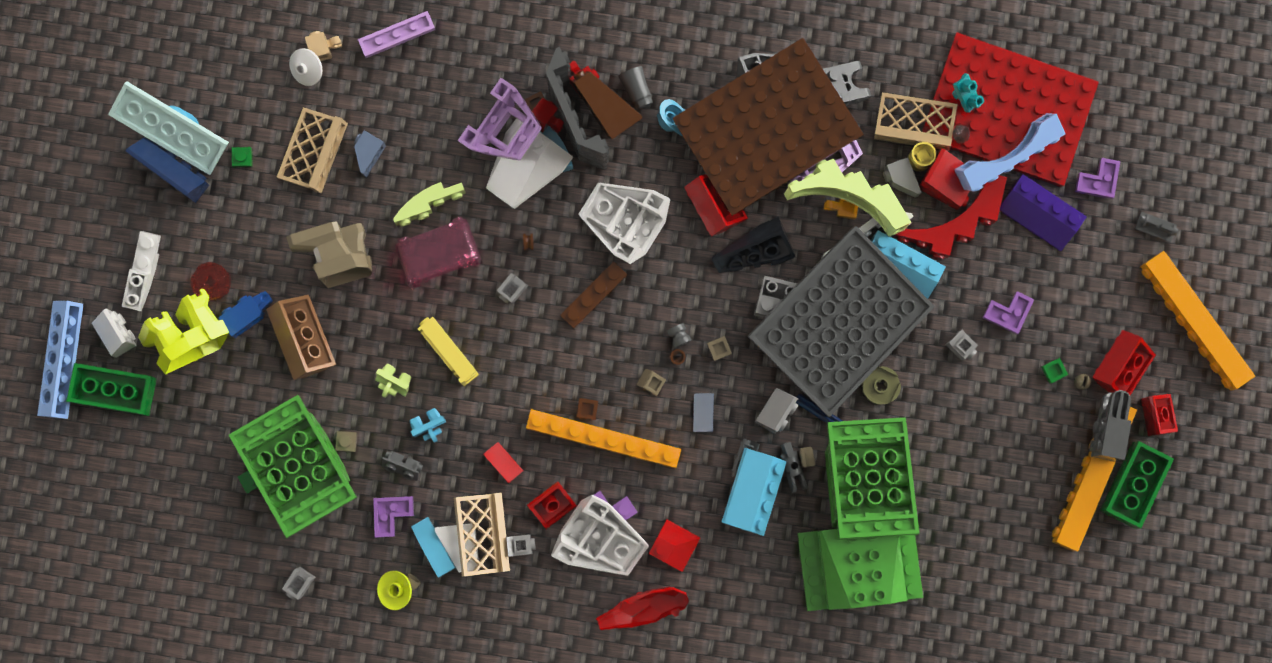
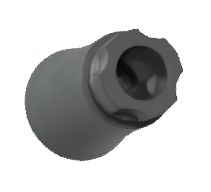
[618,66,653,110]

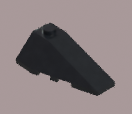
[712,217,796,273]

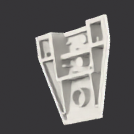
[486,118,573,209]
[578,183,670,264]
[551,495,649,576]

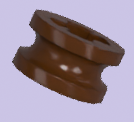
[523,233,534,251]

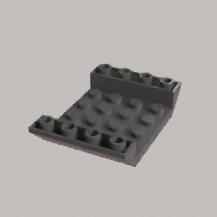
[546,47,609,170]

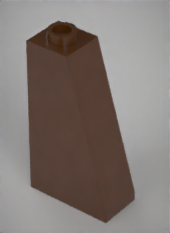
[571,70,643,139]

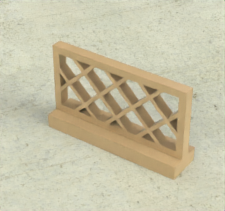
[874,92,957,151]
[277,107,348,193]
[454,493,510,577]

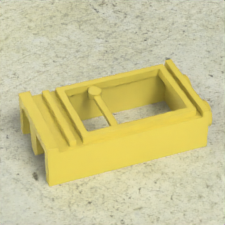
[418,317,479,386]

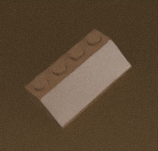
[266,295,336,380]

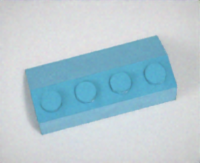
[871,230,946,299]
[722,448,786,536]

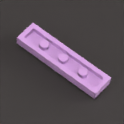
[358,11,435,58]

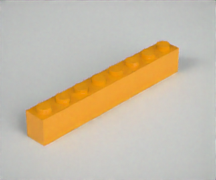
[1140,251,1255,391]
[1052,407,1137,552]
[526,409,681,469]

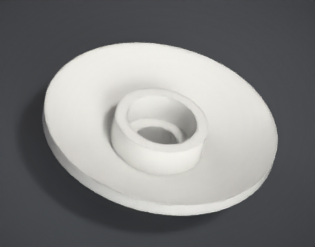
[289,48,322,86]

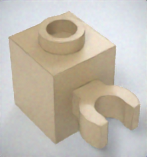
[305,31,342,61]

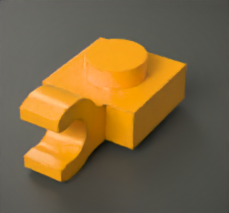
[824,198,858,219]

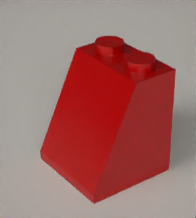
[919,148,970,210]

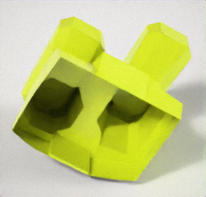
[138,289,229,375]

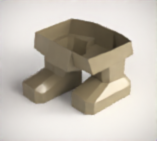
[287,221,372,288]

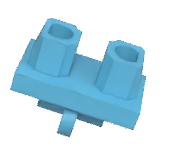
[410,408,446,443]

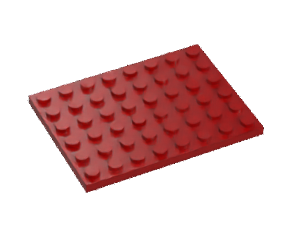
[922,32,1099,187]

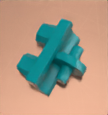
[952,73,984,113]

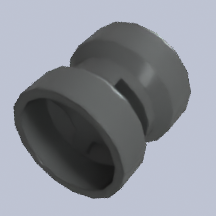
[667,323,692,348]

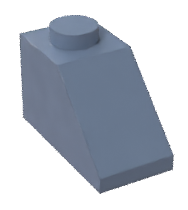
[354,130,386,178]

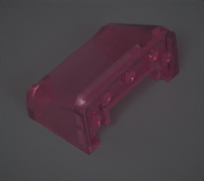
[395,217,483,289]

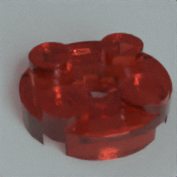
[191,262,231,301]

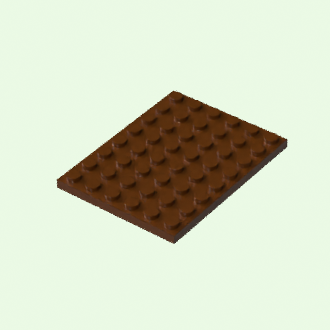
[672,38,864,216]

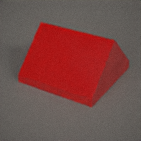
[1141,394,1178,436]
[527,481,577,529]

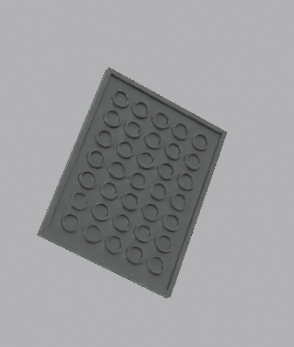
[747,225,935,417]

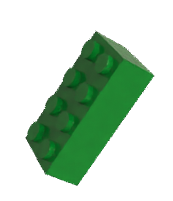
[66,363,157,416]
[1100,441,1174,529]

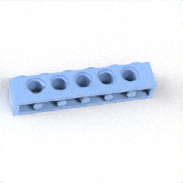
[37,301,83,419]

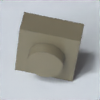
[707,336,732,361]
[335,431,357,452]

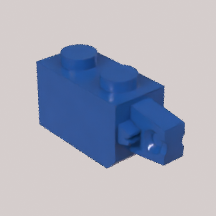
[218,291,273,339]

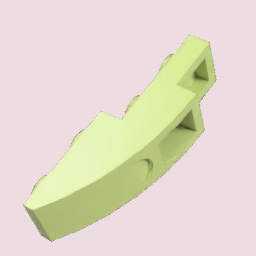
[393,182,466,227]

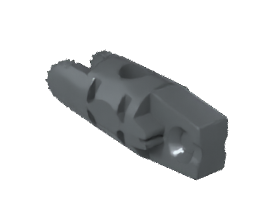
[780,442,808,493]

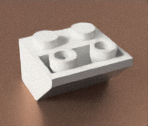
[92,309,137,358]

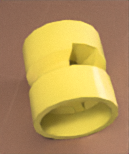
[908,142,936,172]

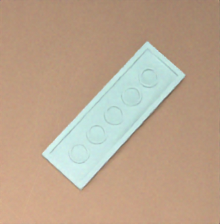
[108,82,229,175]

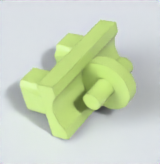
[375,364,411,398]

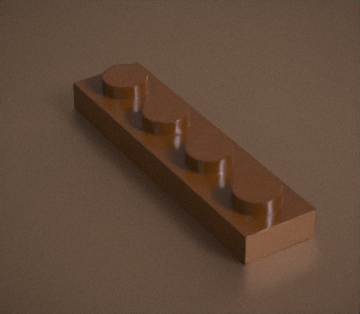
[560,262,627,329]

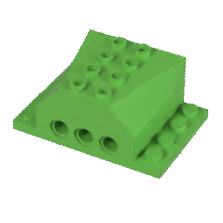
[229,395,357,538]
[825,417,919,540]
[797,529,923,611]

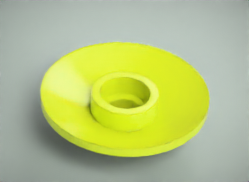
[377,571,412,610]

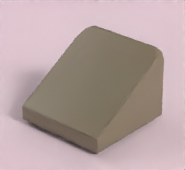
[637,369,666,396]
[798,447,815,468]

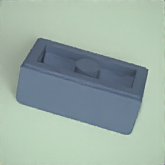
[693,393,714,433]

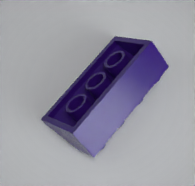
[1000,174,1087,251]

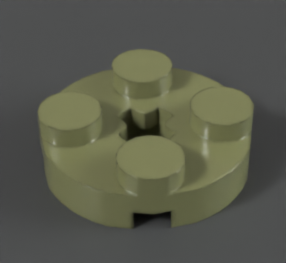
[862,366,901,405]

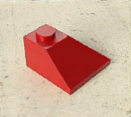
[649,519,700,572]

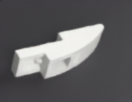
[122,231,161,311]

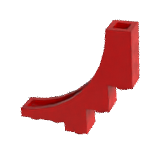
[893,175,1007,260]

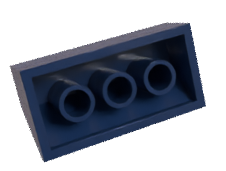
[126,137,209,203]

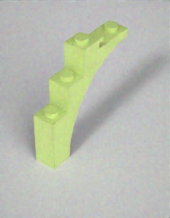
[784,159,911,237]

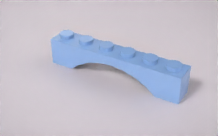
[955,113,1065,192]

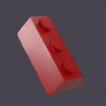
[684,174,748,237]
[1092,330,1156,395]

